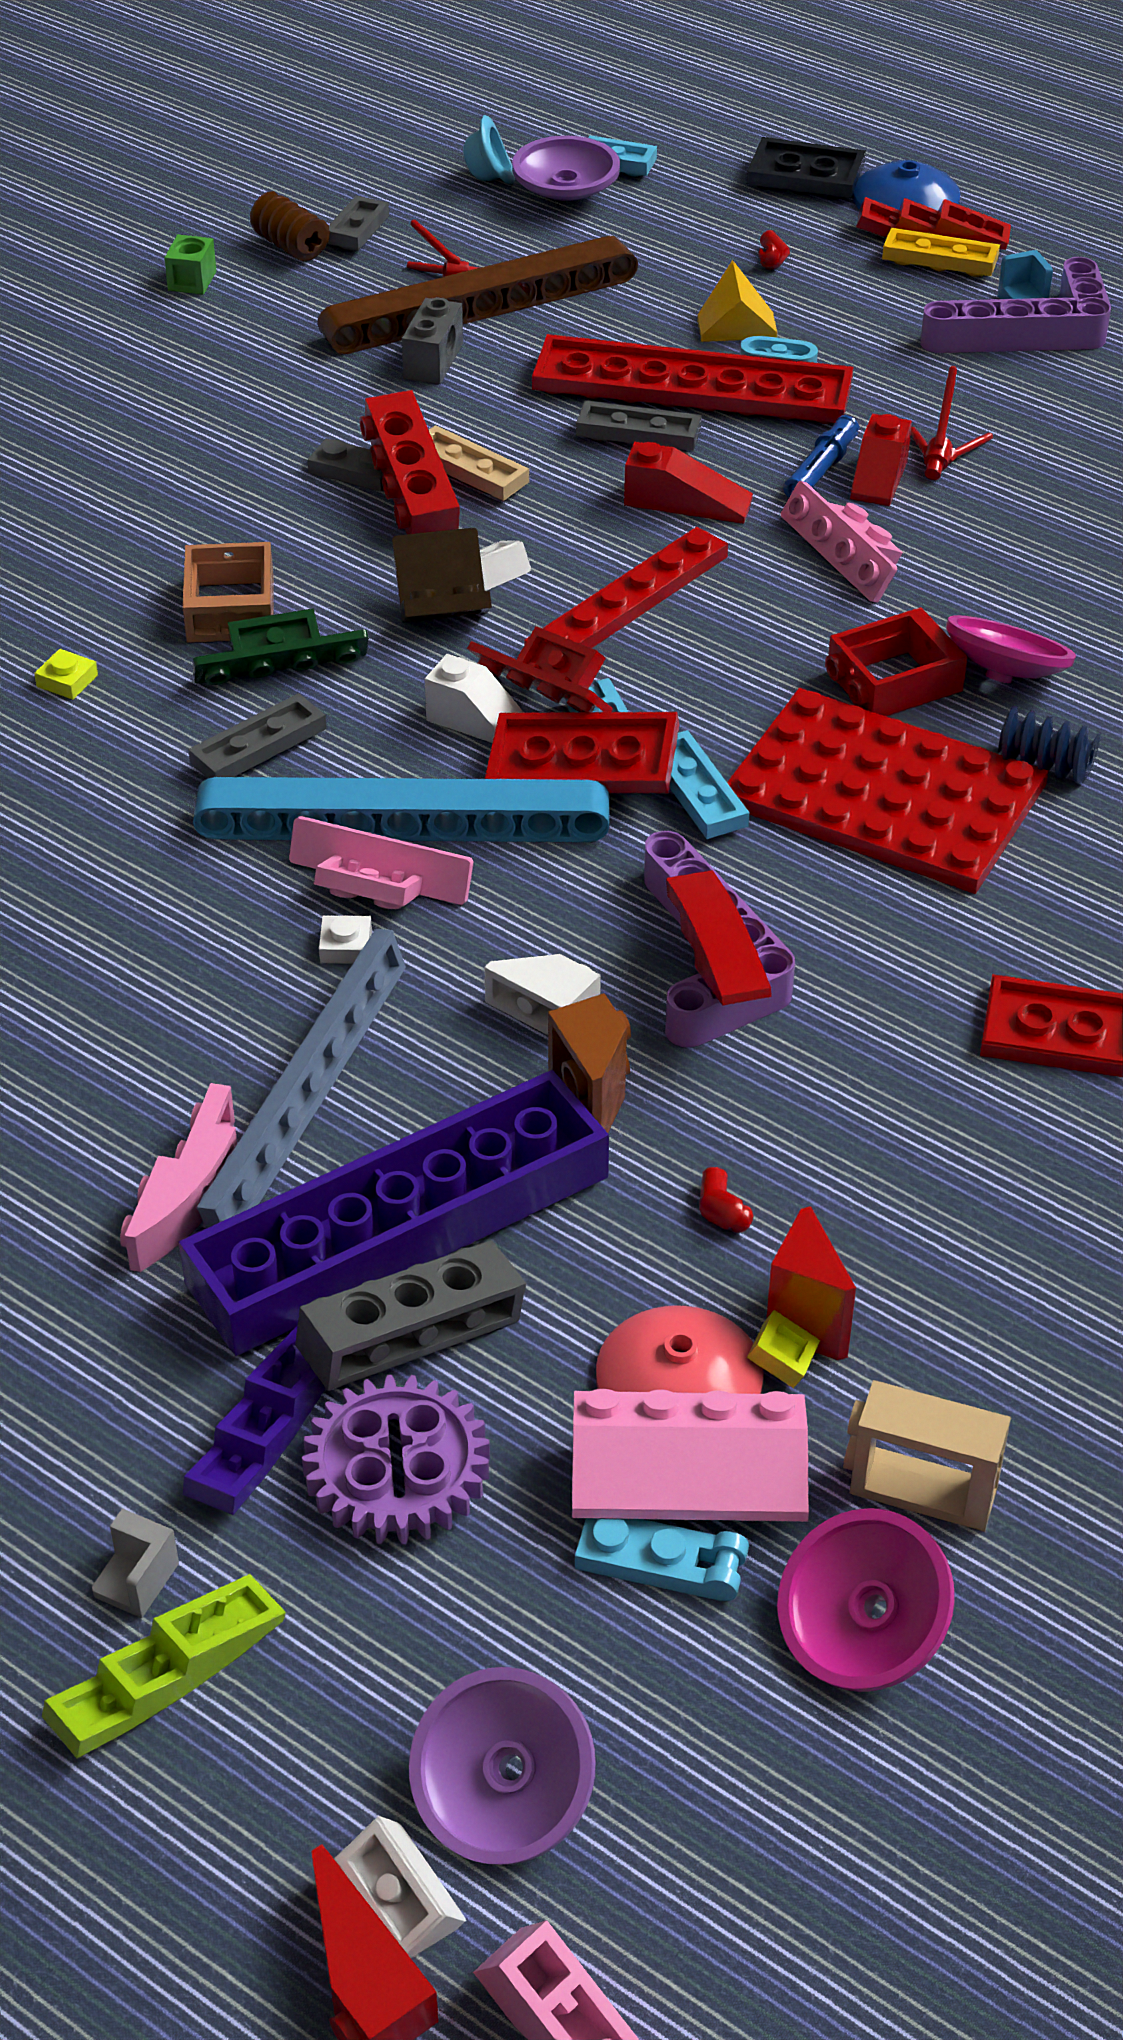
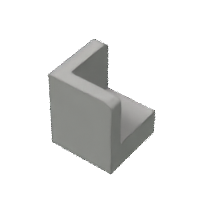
[92,1508,179,1618]

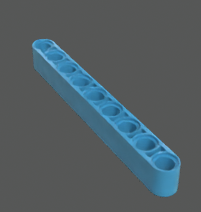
[193,777,609,842]

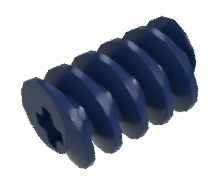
[998,705,1101,784]

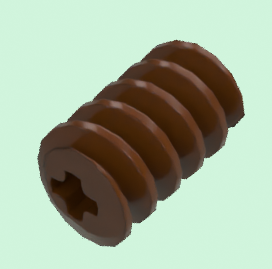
[250,191,330,261]

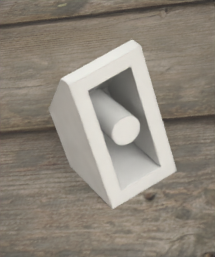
[425,654,524,743]
[484,954,601,1035]

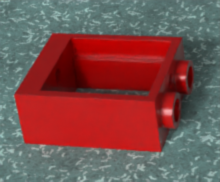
[825,607,967,716]

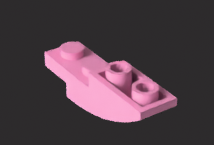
[120,1083,237,1272]

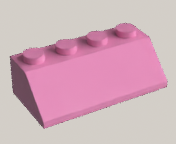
[572,1389,809,1522]

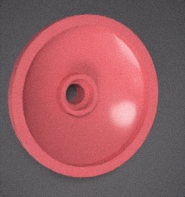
[596,1306,763,1394]

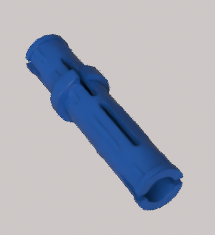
[783,415,860,498]

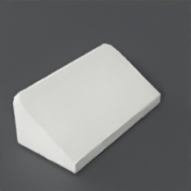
[480,541,531,591]
[334,1816,466,1958]

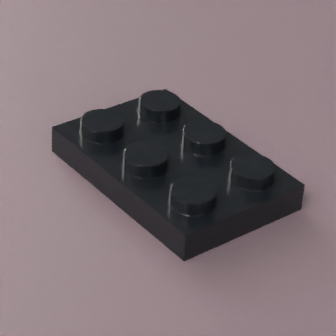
[746,137,866,199]

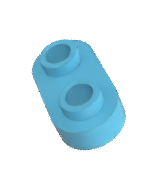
[740,336,818,363]

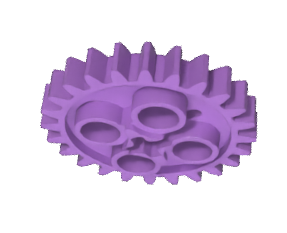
[302,1375,490,1544]

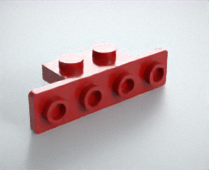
[467,626,613,712]

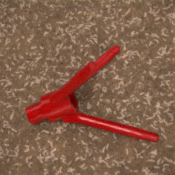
[407,219,479,277]
[911,366,993,480]

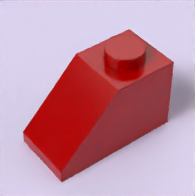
[850,414,912,506]

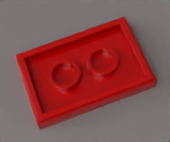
[980,974,1123,1077]

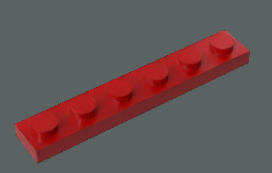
[524,527,728,648]

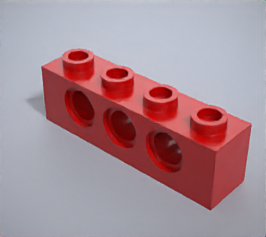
[359,390,460,534]

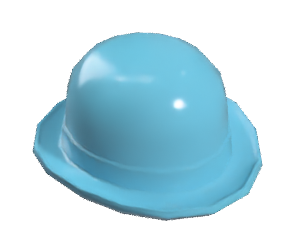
[463,115,515,185]

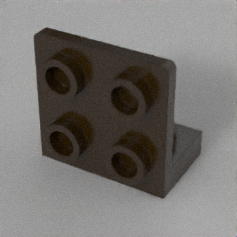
[392,528,492,623]

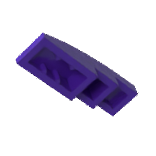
[182,1325,325,1515]

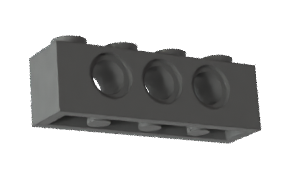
[295,1240,526,1391]

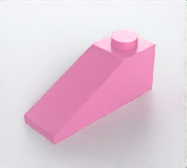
[473,1920,639,2040]

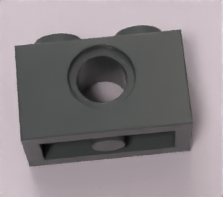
[402,297,463,384]

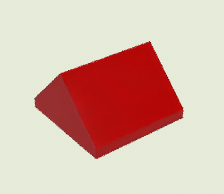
[766,1206,856,1360]

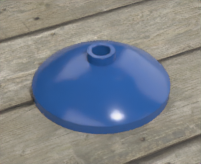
[853,160,961,211]

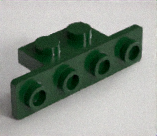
[193,608,369,685]

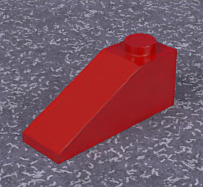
[624,441,753,524]
[311,1844,439,2040]

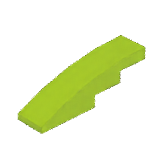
[42,1574,286,1758]

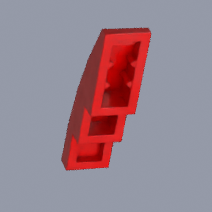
[856,197,1011,250]
[666,870,772,1006]

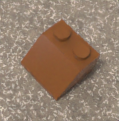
[548,993,631,1133]

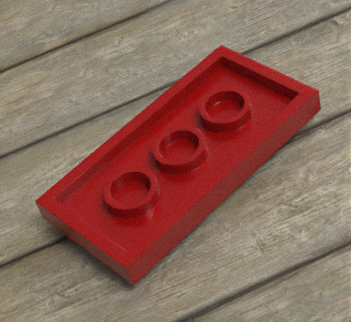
[485,712,680,793]

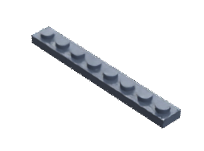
[197,929,406,1228]

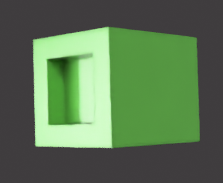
[164,234,217,295]

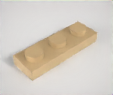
[429,425,529,501]

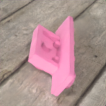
[781,481,903,602]
[289,816,473,909]

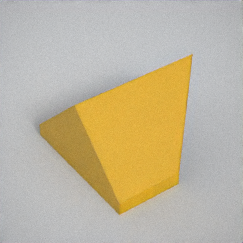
[697,260,777,342]

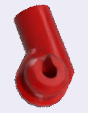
[758,230,790,270]
[699,1167,754,1233]

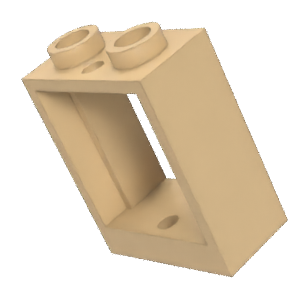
[843,1380,1011,1532]

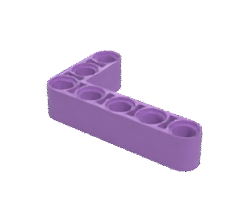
[920,257,1111,353]
[644,831,795,1047]

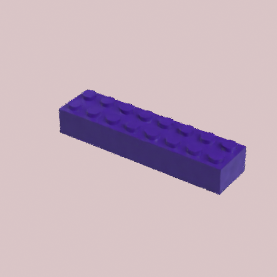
[178,1069,609,1357]

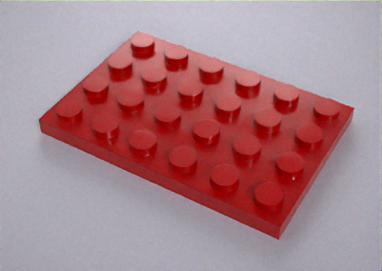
[727,688,1049,894]

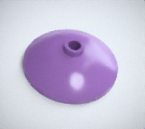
[512,136,620,201]
[409,1667,596,1865]

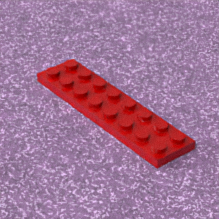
[532,334,854,424]

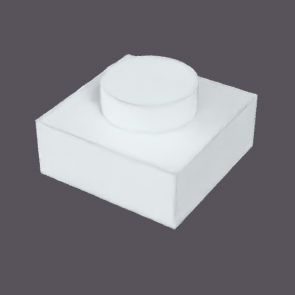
[319,915,372,964]

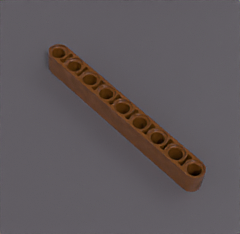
[317,236,638,354]

